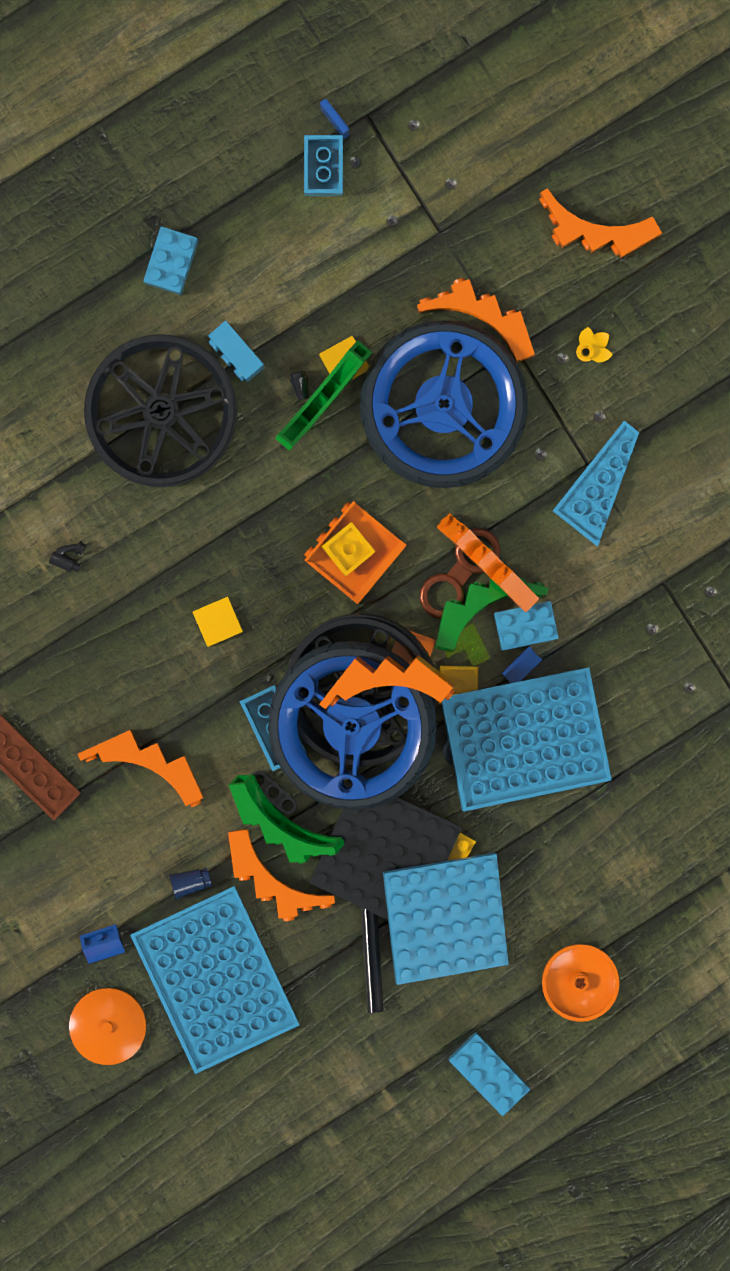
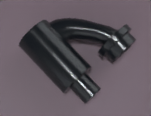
[49,541,86,572]

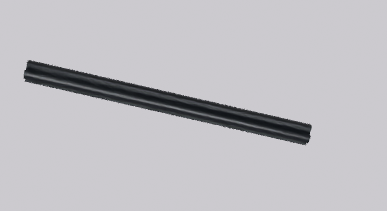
[361,908,384,1013]

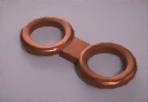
[419,528,501,619]

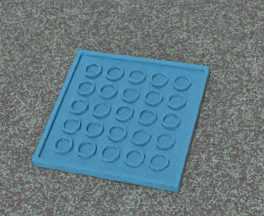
[383,852,509,985]

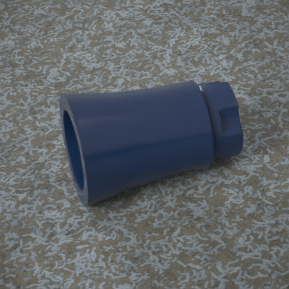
[169,868,212,900]

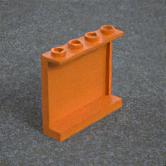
[304,501,407,604]

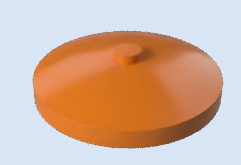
[542,944,619,1022]
[69,988,146,1065]

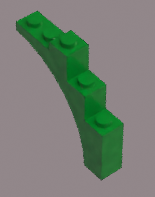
[275,340,372,451]
[434,567,548,653]
[229,774,344,863]

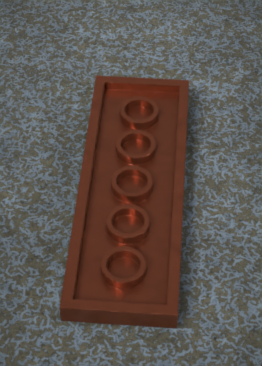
[0,714,81,821]

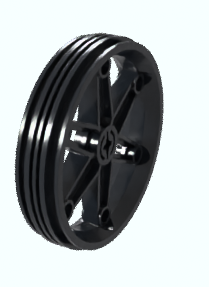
[84,334,237,488]
[286,613,437,767]

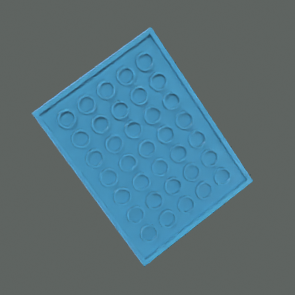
[441,668,612,811]
[130,886,300,1074]

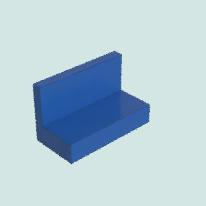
[501,646,542,683]
[80,924,125,964]

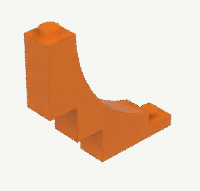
[319,655,455,709]
[78,730,204,808]

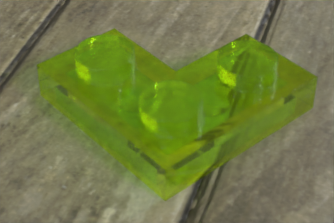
[444,624,490,666]

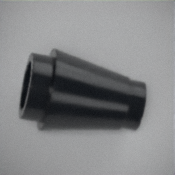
[289,371,309,400]

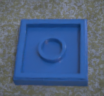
[320,99,349,139]

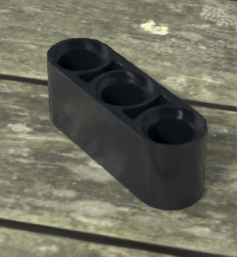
[253,771,297,814]

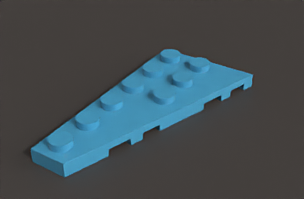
[553,421,639,547]

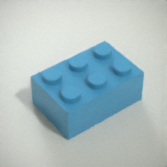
[304,135,343,196]
[143,227,199,295]
[208,321,265,383]
[493,601,559,651]

